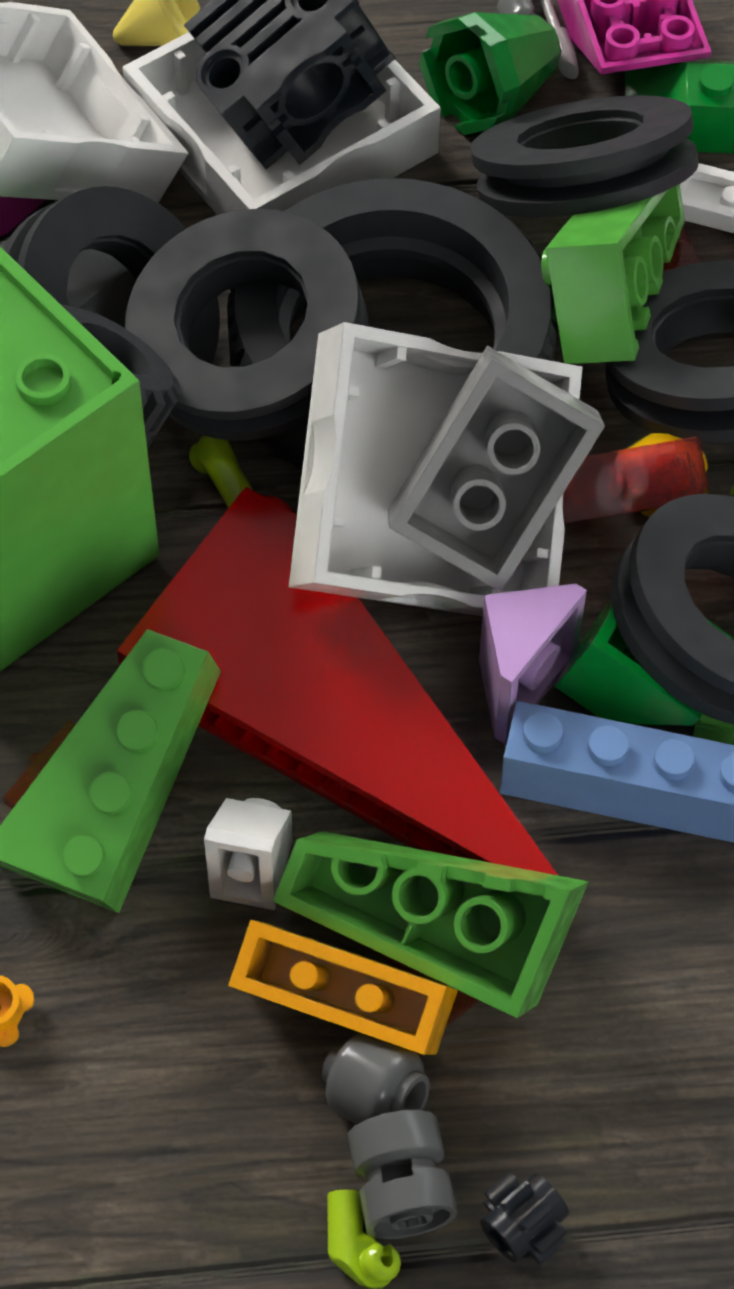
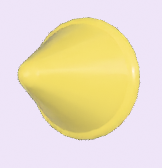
[112,0,201,46]

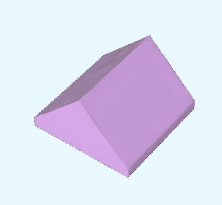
[479,583,587,745]

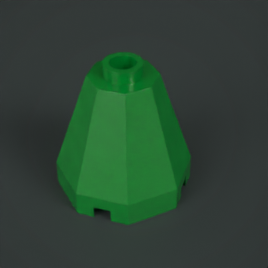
[419,12,562,135]

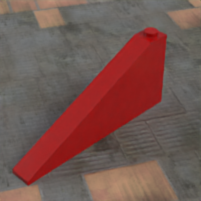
[117,486,559,876]

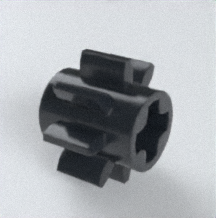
[480,1171,569,1265]

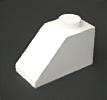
[204,798,293,910]

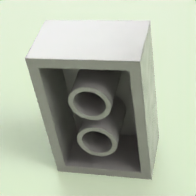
[388,346,605,592]

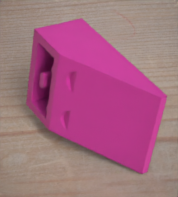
[557,0,712,74]

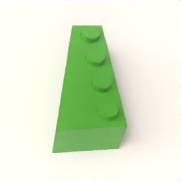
[541,184,685,364]
[0,629,221,913]
[273,831,589,1018]

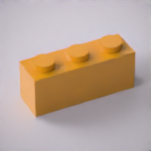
[228,920,458,1055]

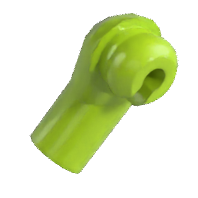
[189,435,253,508]
[327,1190,401,1289]

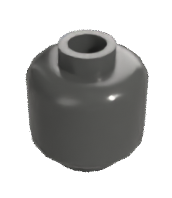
[322,1033,430,1125]

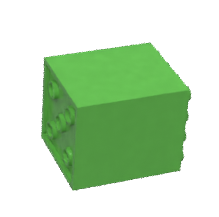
[0,247,160,671]

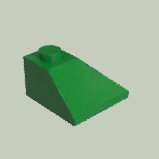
[624,60,734,154]
[555,599,734,726]

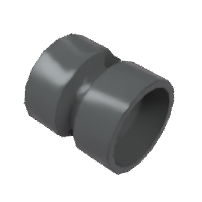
[348,1110,457,1239]

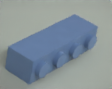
[500,701,734,843]

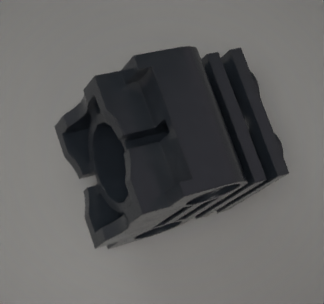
[184,0,396,169]

